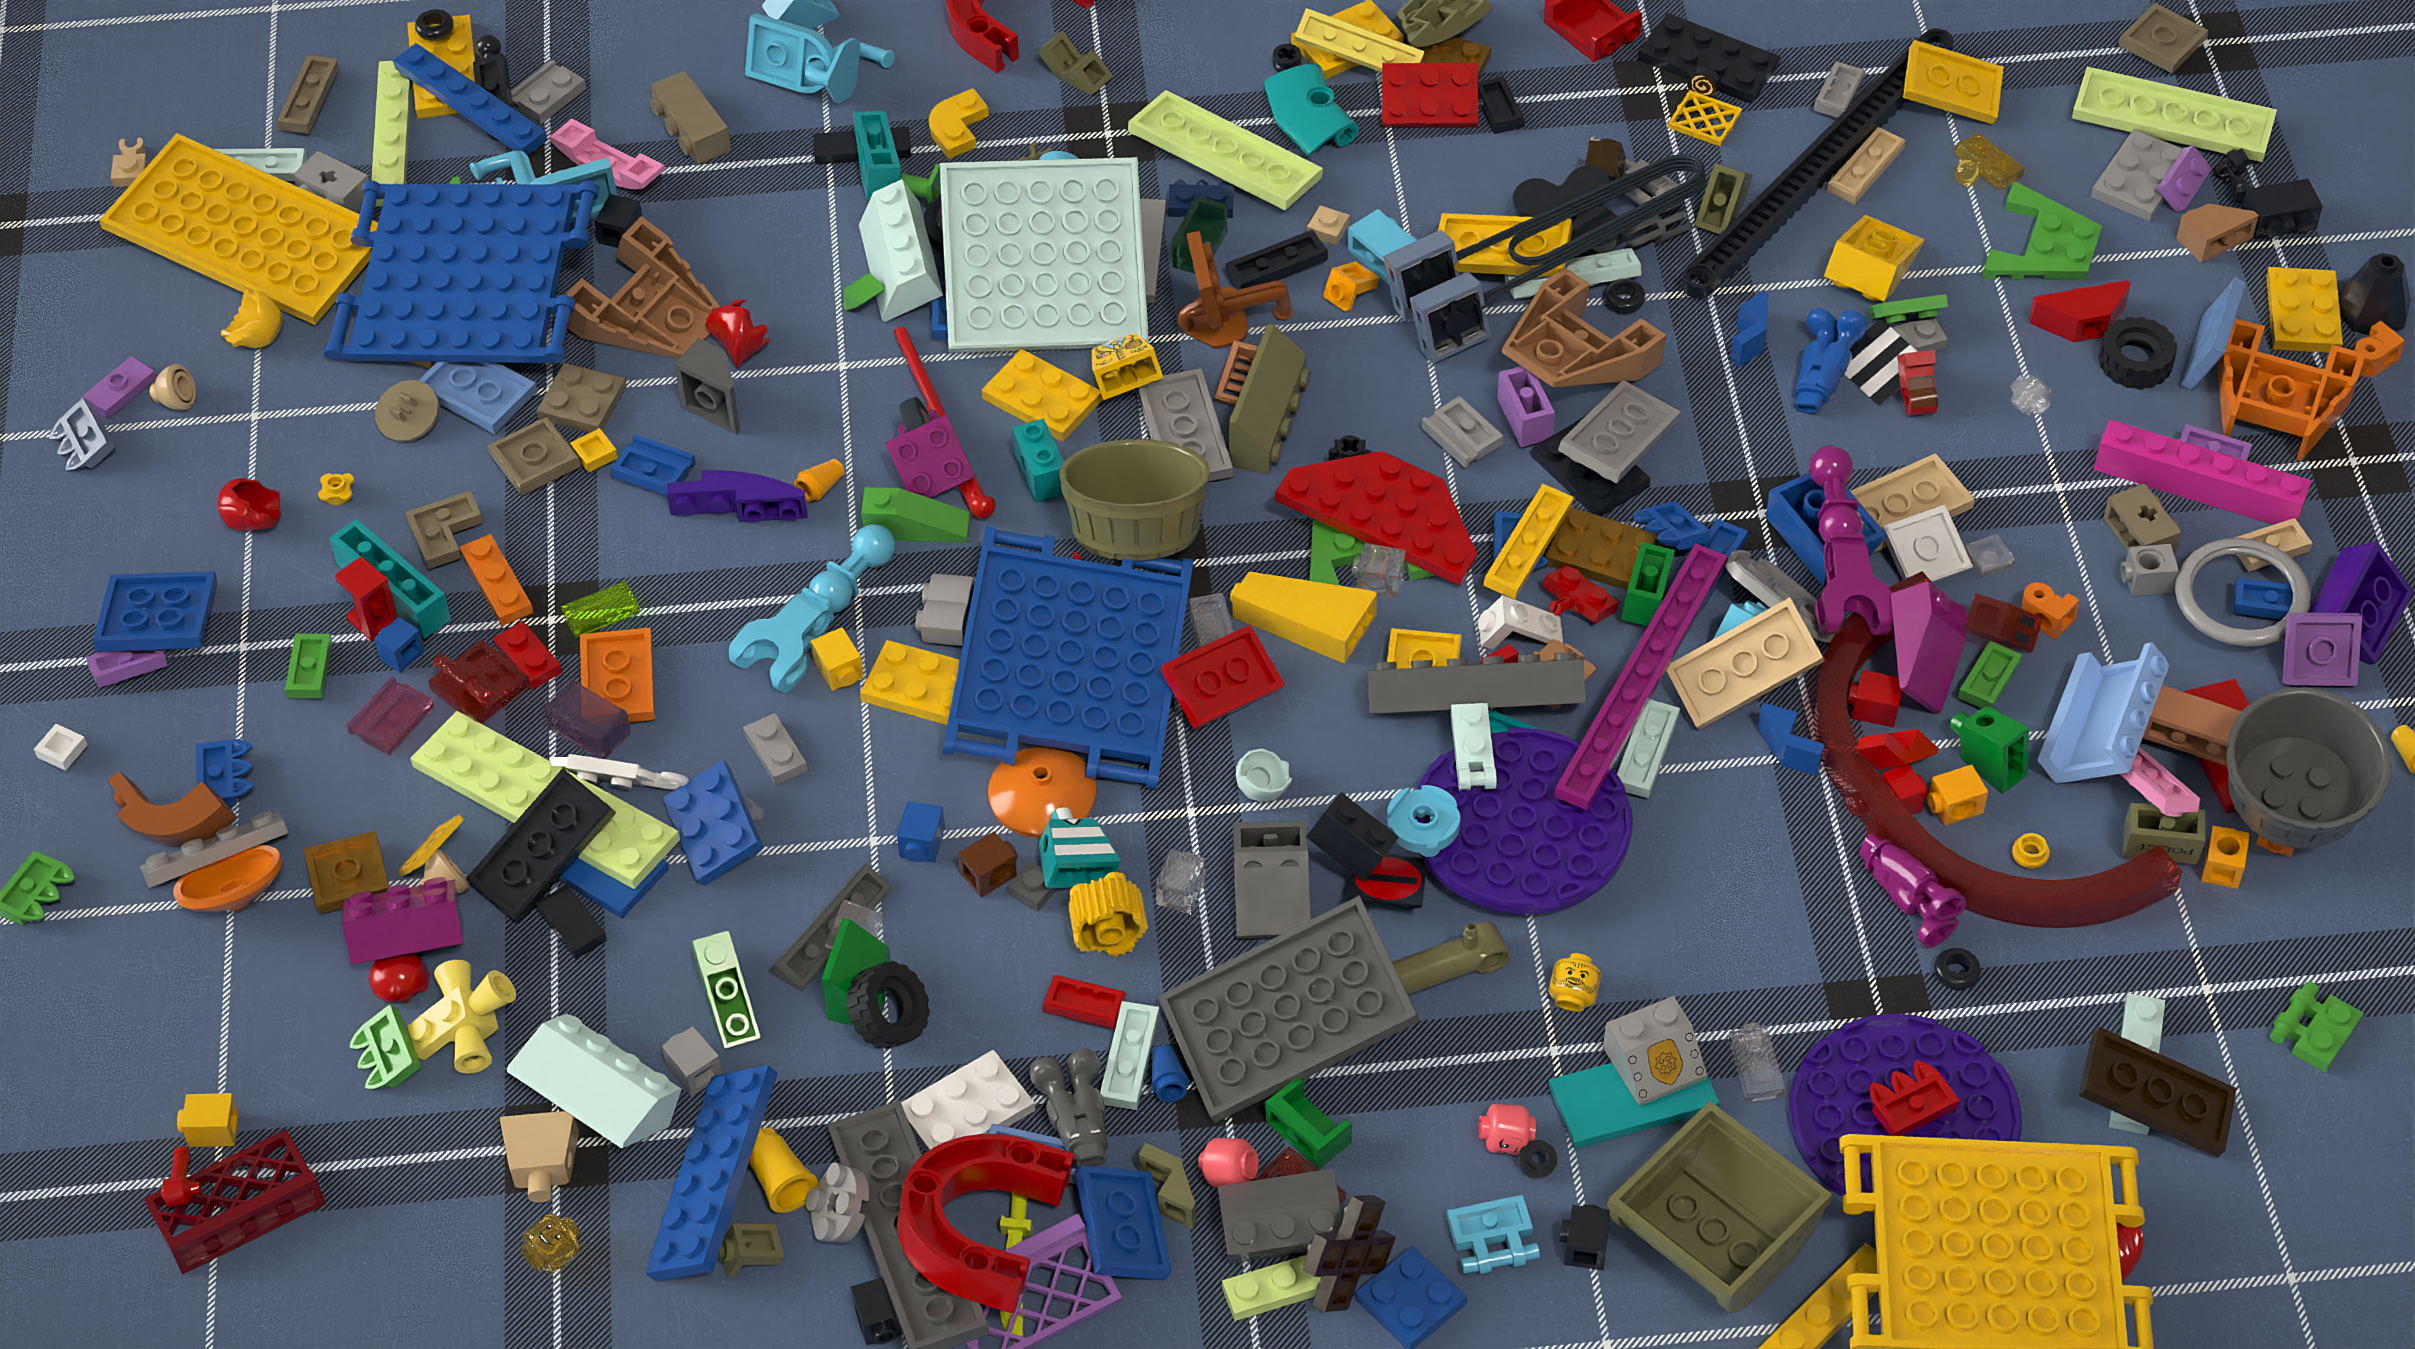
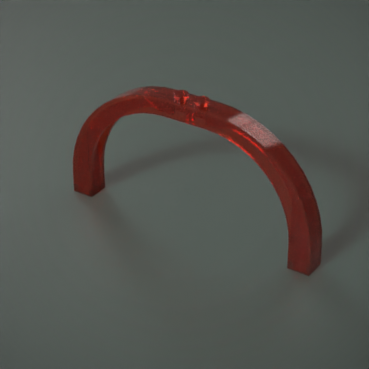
[1813,571,2183,928]

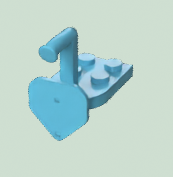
[745,13,895,104]
[469,151,618,223]

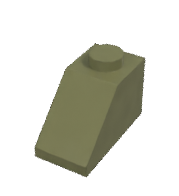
[1694,163,1753,234]

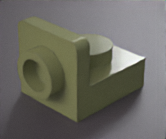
[718,1223,784,1277]

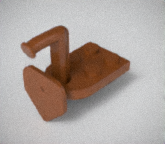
[1178,231,1293,349]

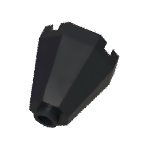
[2339,253,2411,335]

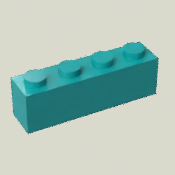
[329,518,451,639]

